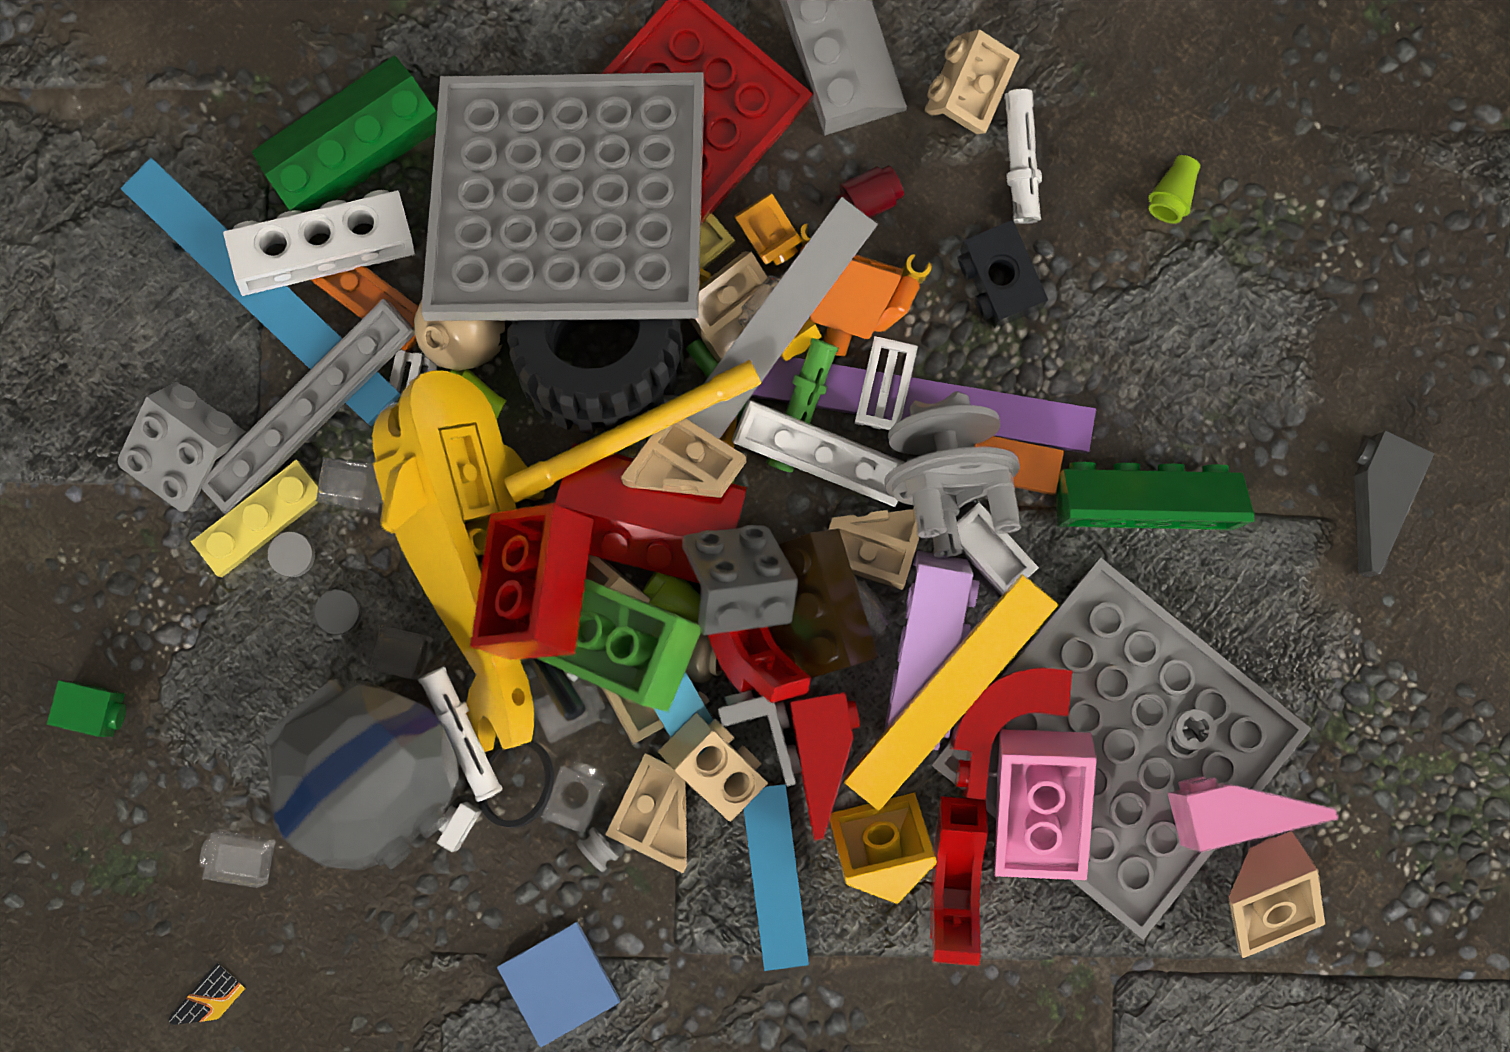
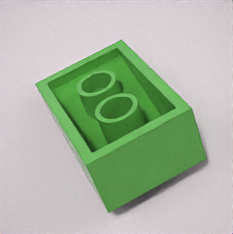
[538,578,701,712]

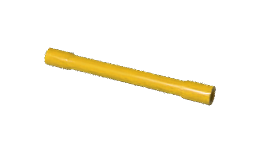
[504,359,762,503]

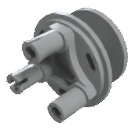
[884,391,1021,557]

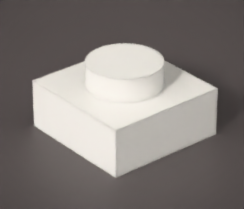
[437,802,482,852]

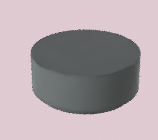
[314,590,362,635]

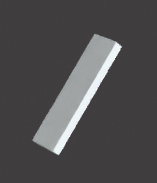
[732,400,905,507]

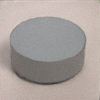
[268,532,315,577]

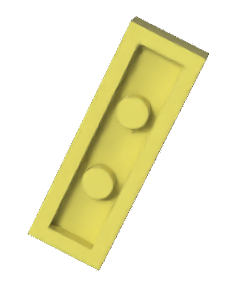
[191,460,327,577]

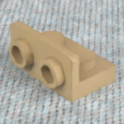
[925,29,1020,134]

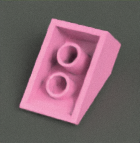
[995,729,1096,880]
[1167,776,1338,852]

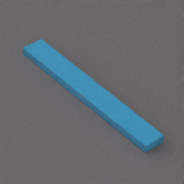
[120,158,401,426]

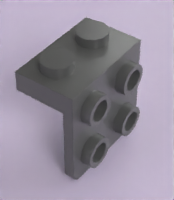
[682,525,798,635]

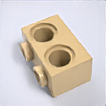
[658,712,768,822]

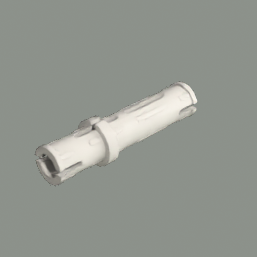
[1005,89,1042,224]
[418,667,503,802]

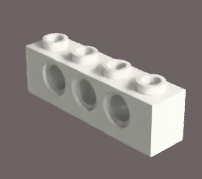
[223,190,415,296]

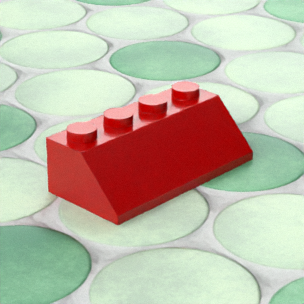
[555,443,747,584]

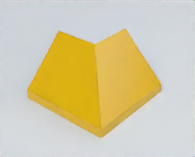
[829,793,936,904]

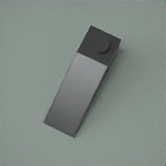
[1354,431,1435,578]

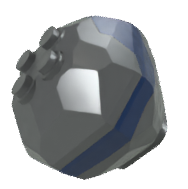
[264,678,458,870]

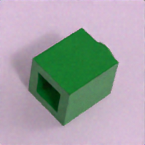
[47,680,126,737]

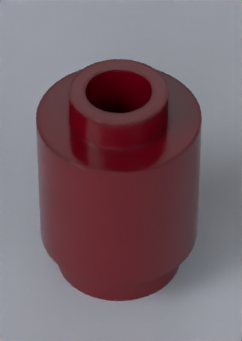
[836,165,904,218]

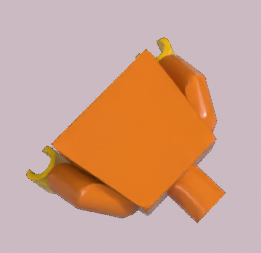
[799,223,932,356]

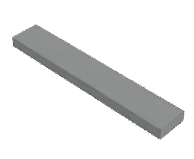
[686,197,878,439]
[202,298,415,515]

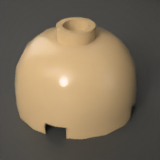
[414,300,505,371]

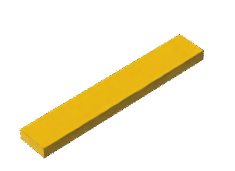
[844,573,1058,811]

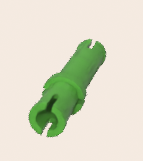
[766,338,839,473]

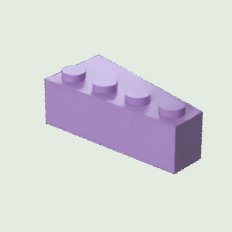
[884,550,979,750]

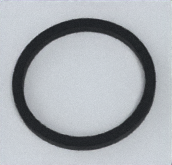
[478,740,554,828]

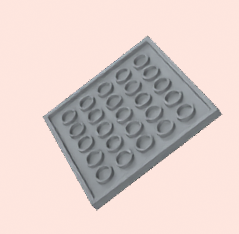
[421,72,704,321]
[930,557,1311,939]

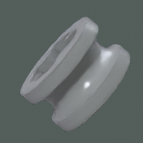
[1171,709,1216,750]
[576,827,619,872]

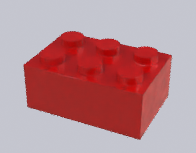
[470,504,593,660]

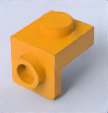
[734,192,802,265]

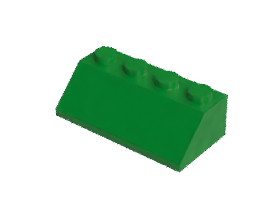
[251,55,437,213]
[1057,462,1254,530]

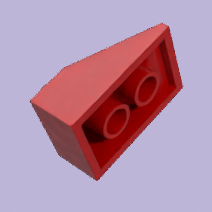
[789,693,860,840]

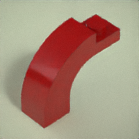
[701,585,811,703]
[949,668,1073,800]
[930,796,988,966]

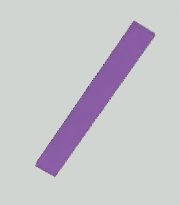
[751,356,1096,454]

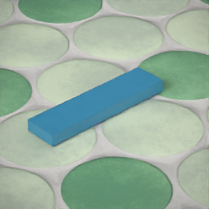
[744,784,809,971]

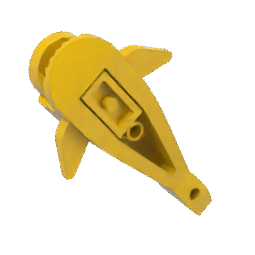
[372,370,545,752]

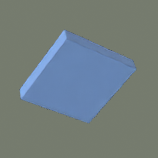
[497,921,621,1048]

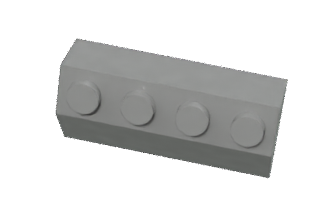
[780,0,907,136]

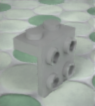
[118,382,246,512]
[718,690,802,786]

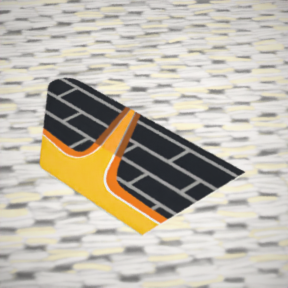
[169,963,245,1025]

